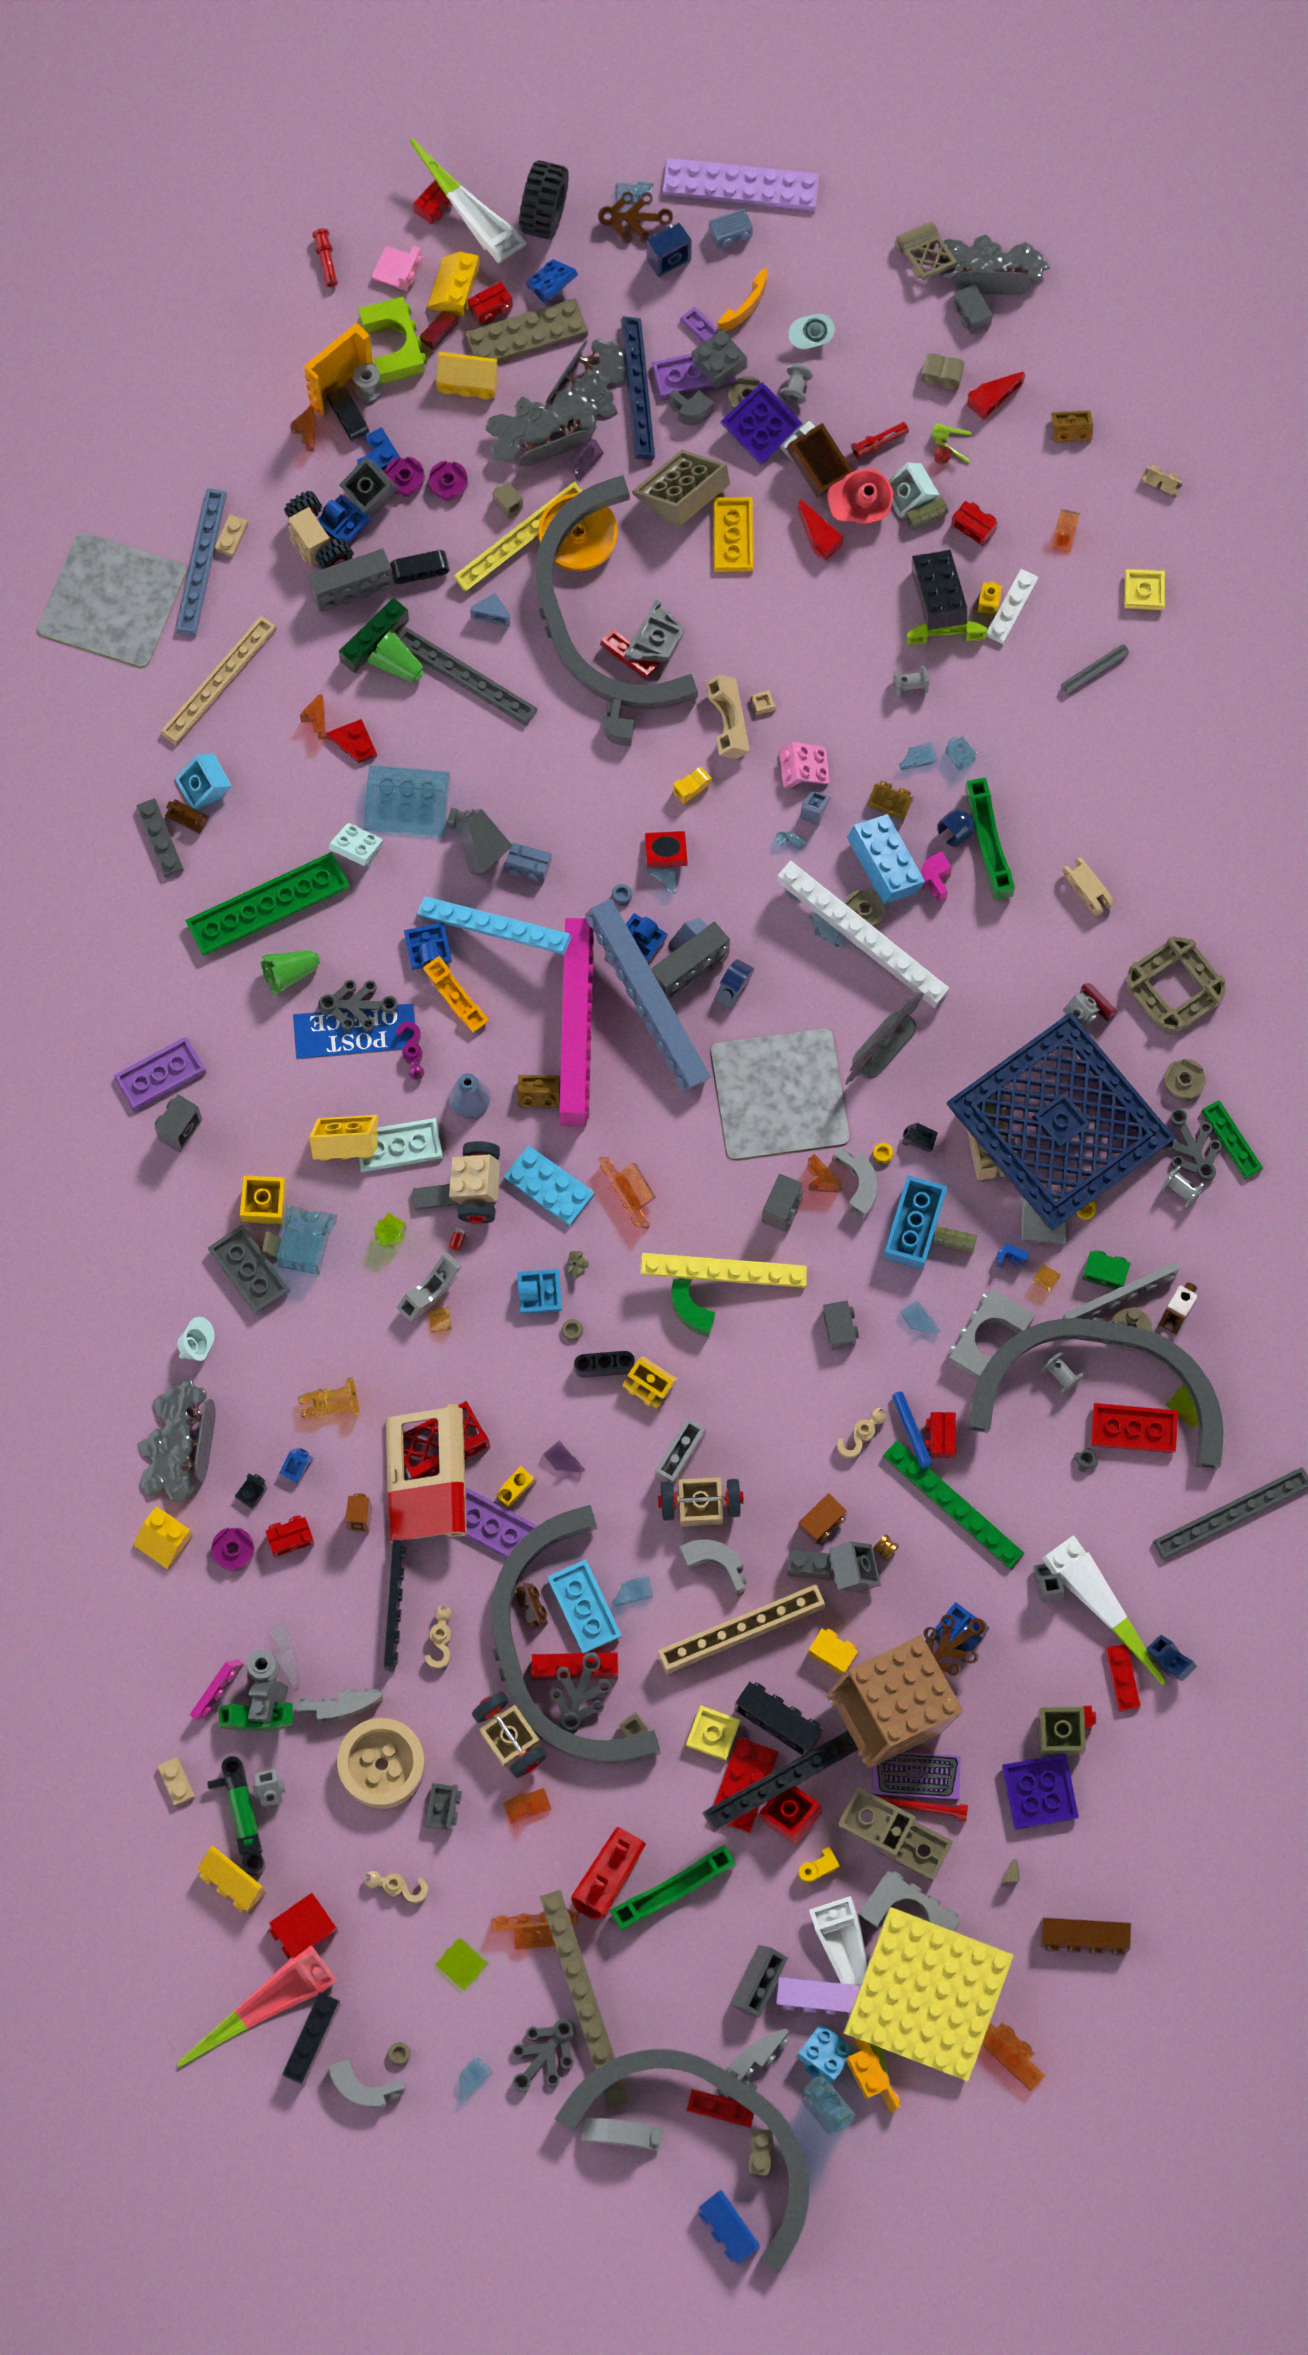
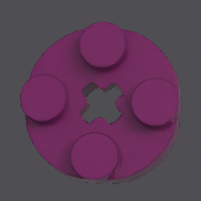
[386,457,425,497]
[429,461,468,501]
[211,1528,255,1572]

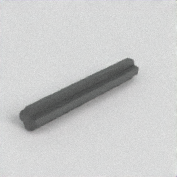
[1061,644,1129,694]

